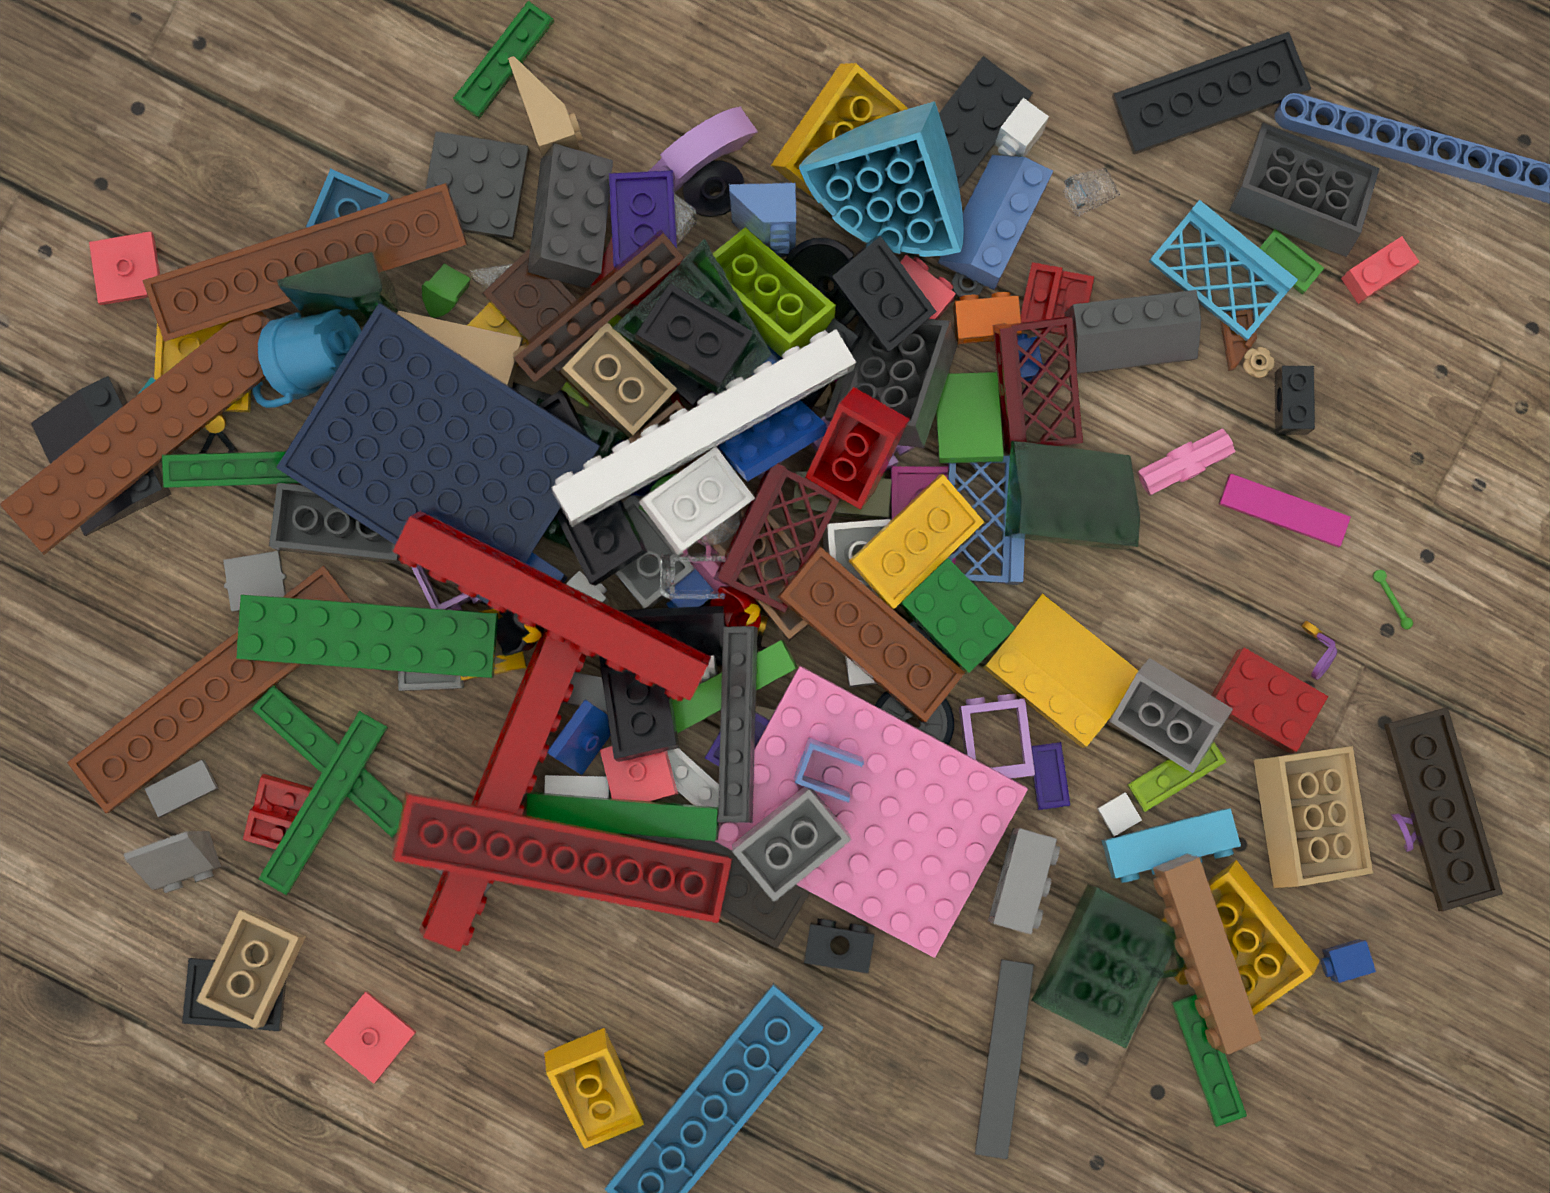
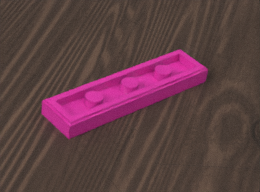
[1218,474,1351,548]

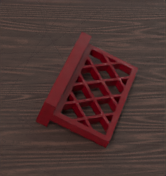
[993,316,1083,455]
[713,463,840,613]

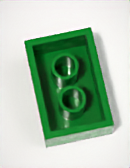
[899,558,1015,674]

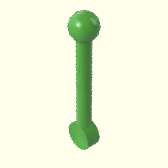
[1373,570,1413,630]

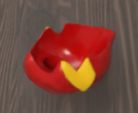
[710,586,761,628]

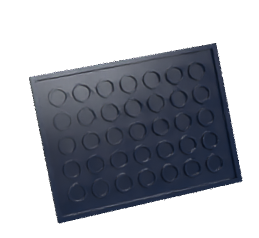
[276,303,601,604]

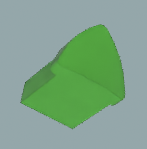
[422,264,471,318]

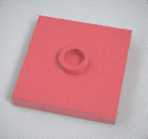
[89,231,160,305]
[600,746,678,802]
[324,991,416,1084]

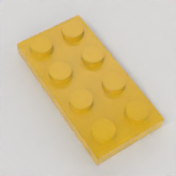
[848,474,984,609]

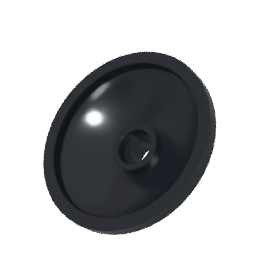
[784,238,857,326]

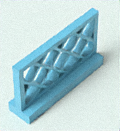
[1148,200,1298,341]

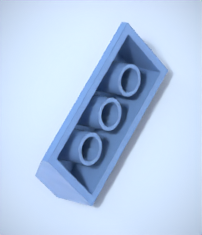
[938,155,1053,290]
[730,183,796,257]

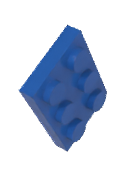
[716,400,828,482]

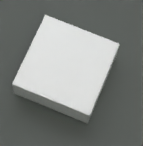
[1097,792,1142,836]

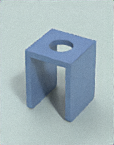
[794,738,864,803]

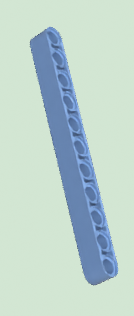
[1275,93,1550,203]

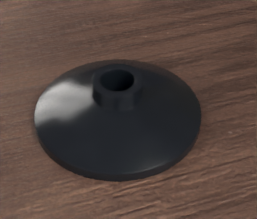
[683,160,745,217]

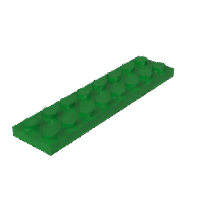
[236,594,498,678]

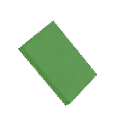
[936,372,1004,463]

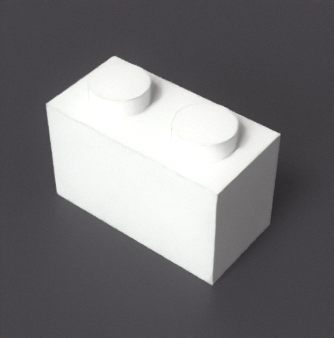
[995,98,1049,157]

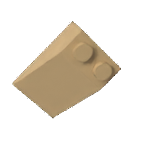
[508,56,583,157]

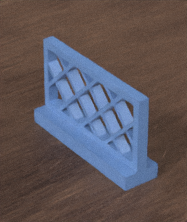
[948,454,1028,585]

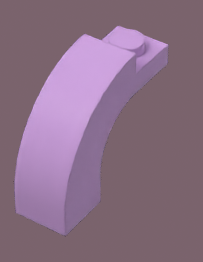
[649,107,758,193]

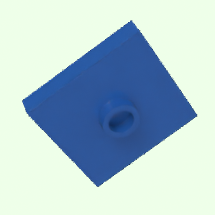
[547,699,611,775]

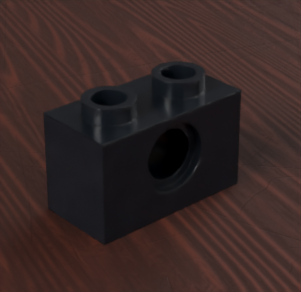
[1274,365,1315,435]
[804,918,875,974]

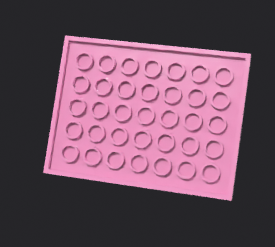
[715,665,1028,958]

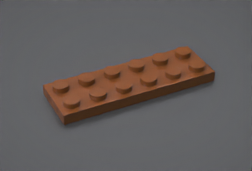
[777,547,965,722]

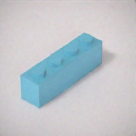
[1101,808,1241,883]

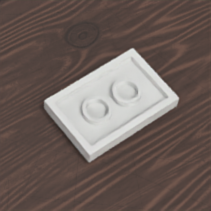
[639,447,755,555]

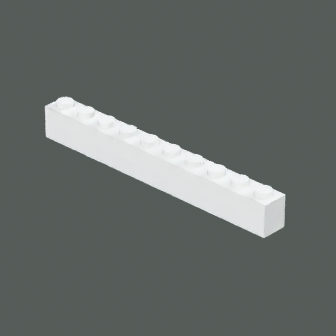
[552,329,856,527]

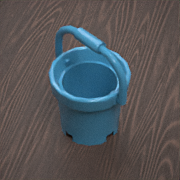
[253,309,361,408]

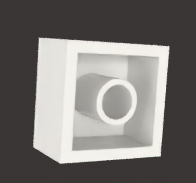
[823,519,891,586]

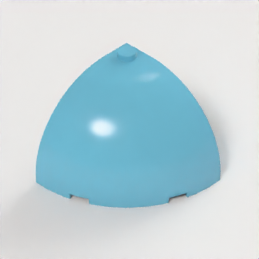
[799,101,964,257]

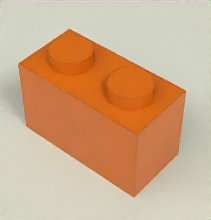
[953,292,1022,344]

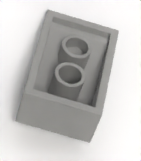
[124,831,221,893]

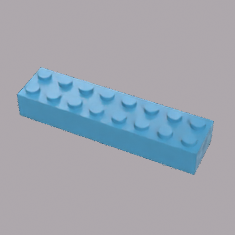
[604,983,824,1193]

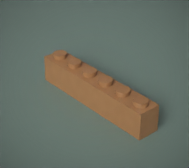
[1153,854,1262,1055]

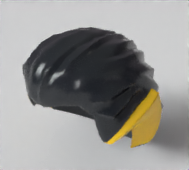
[497,609,544,656]

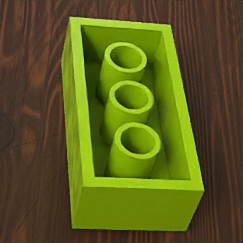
[699,227,836,358]

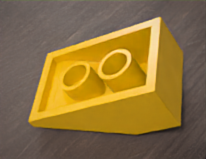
[544,1028,644,1149]

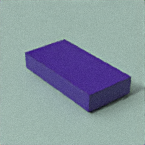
[1031,742,1071,810]

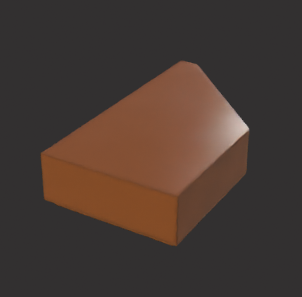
[1220,309,1257,371]

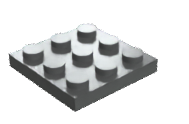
[426,132,529,240]

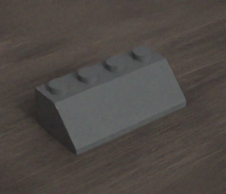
[1065,290,1201,374]

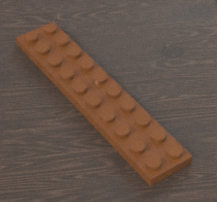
[142,183,468,342]
[0,311,270,555]
[67,565,352,813]

